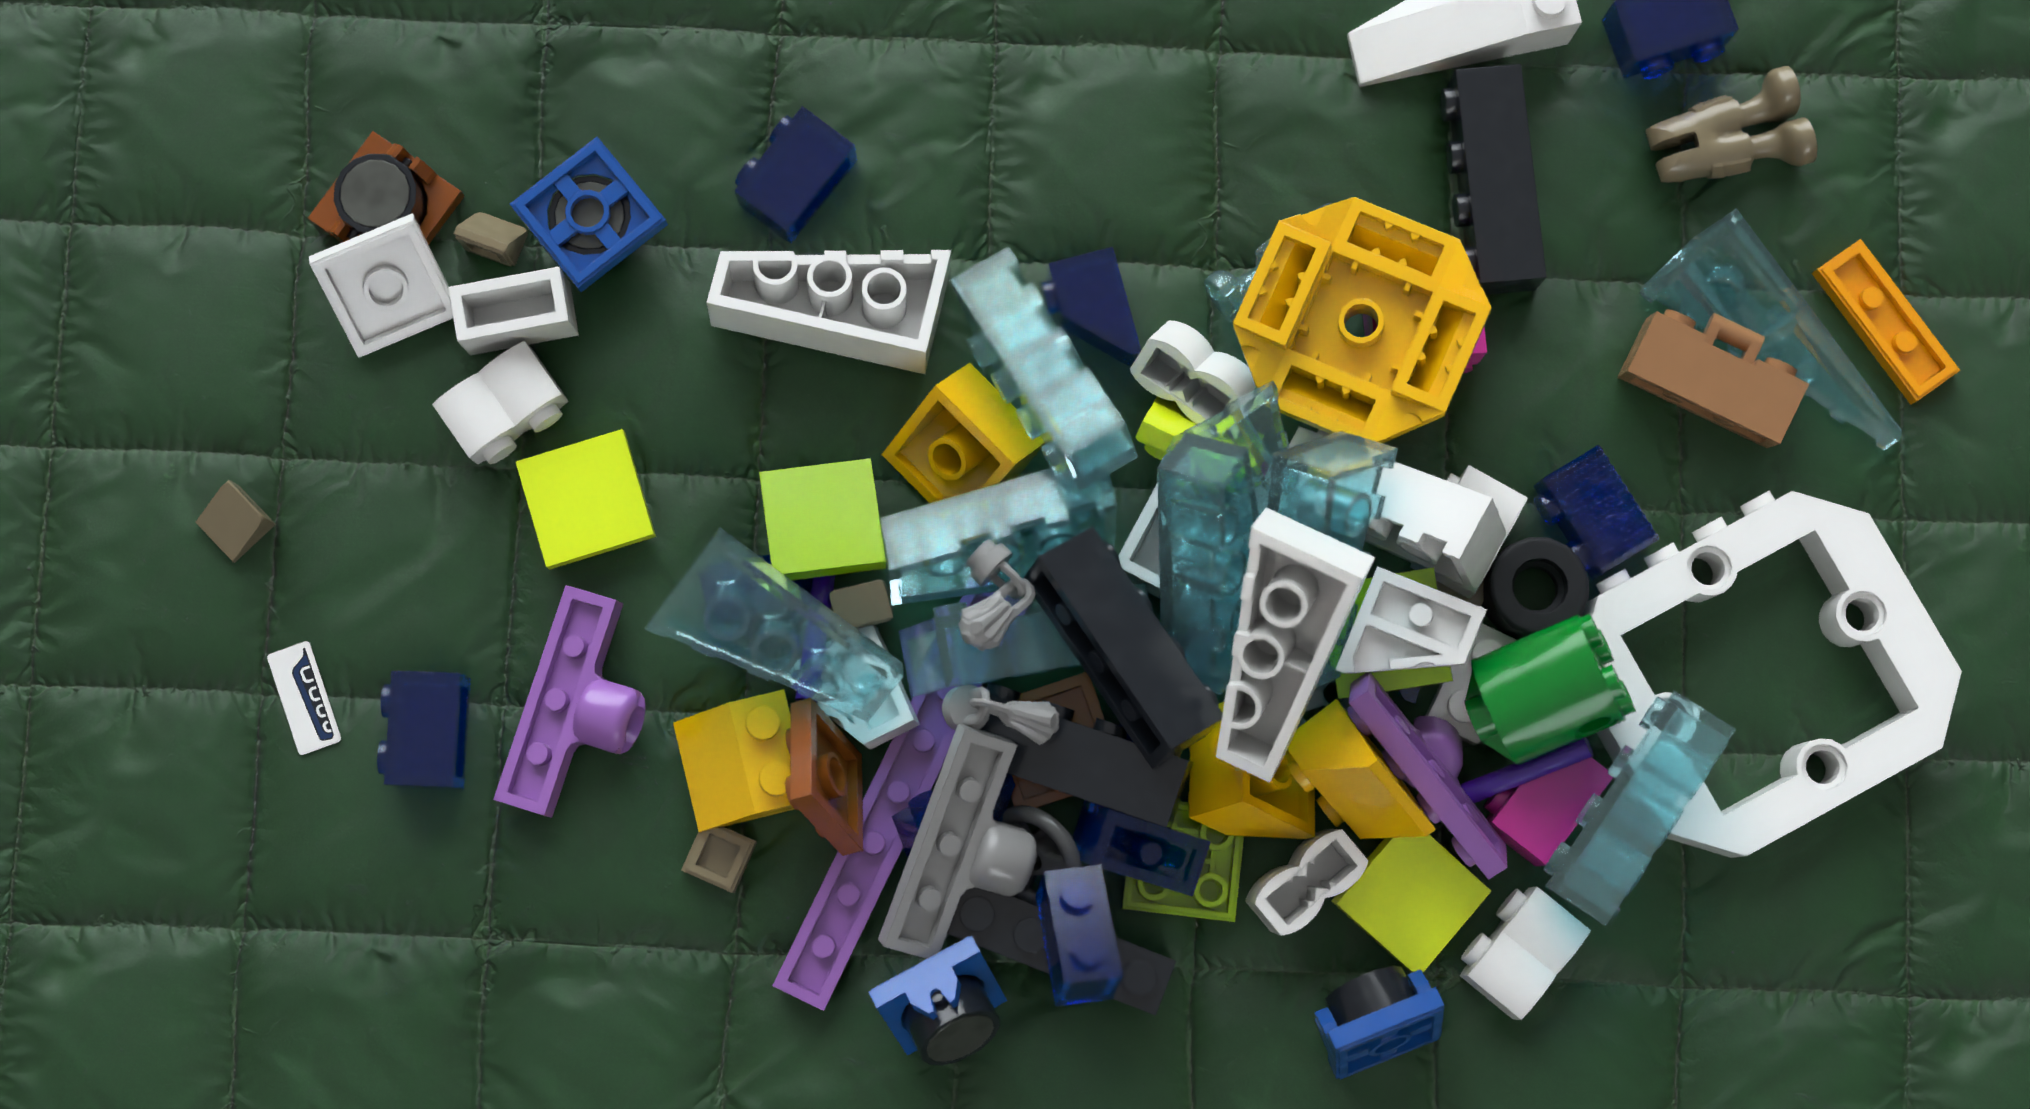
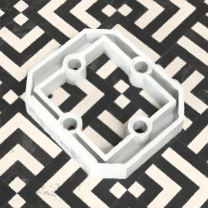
[1582,490,1962,858]

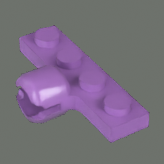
[493,585,646,818]
[1347,672,1508,880]

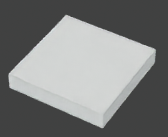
[309,213,453,358]

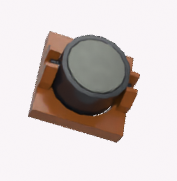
[308,131,465,245]

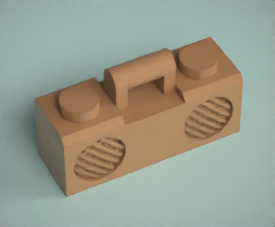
[1618,309,1809,448]

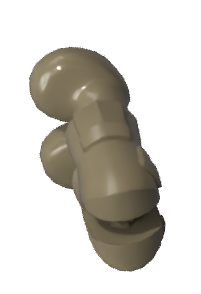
[1645,66,1818,183]

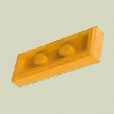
[1812,239,1961,405]

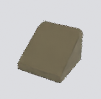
[453,212,528,267]
[196,480,276,562]
[829,580,895,632]

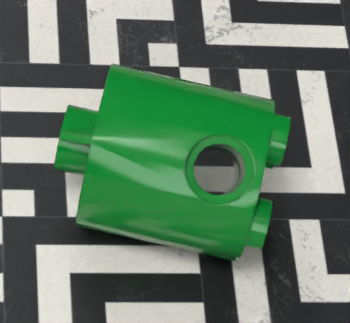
[1464,613,1636,765]

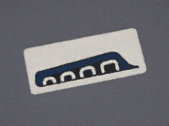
[267,641,341,755]

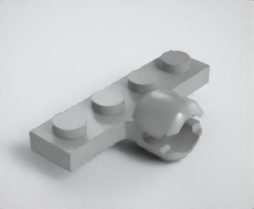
[878,723,1037,959]

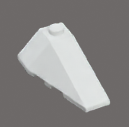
[1347,0,1582,87]

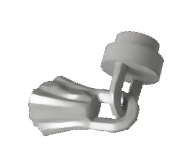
[958,539,1036,651]
[942,685,1059,745]

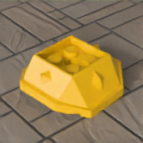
[1233,197,1491,450]

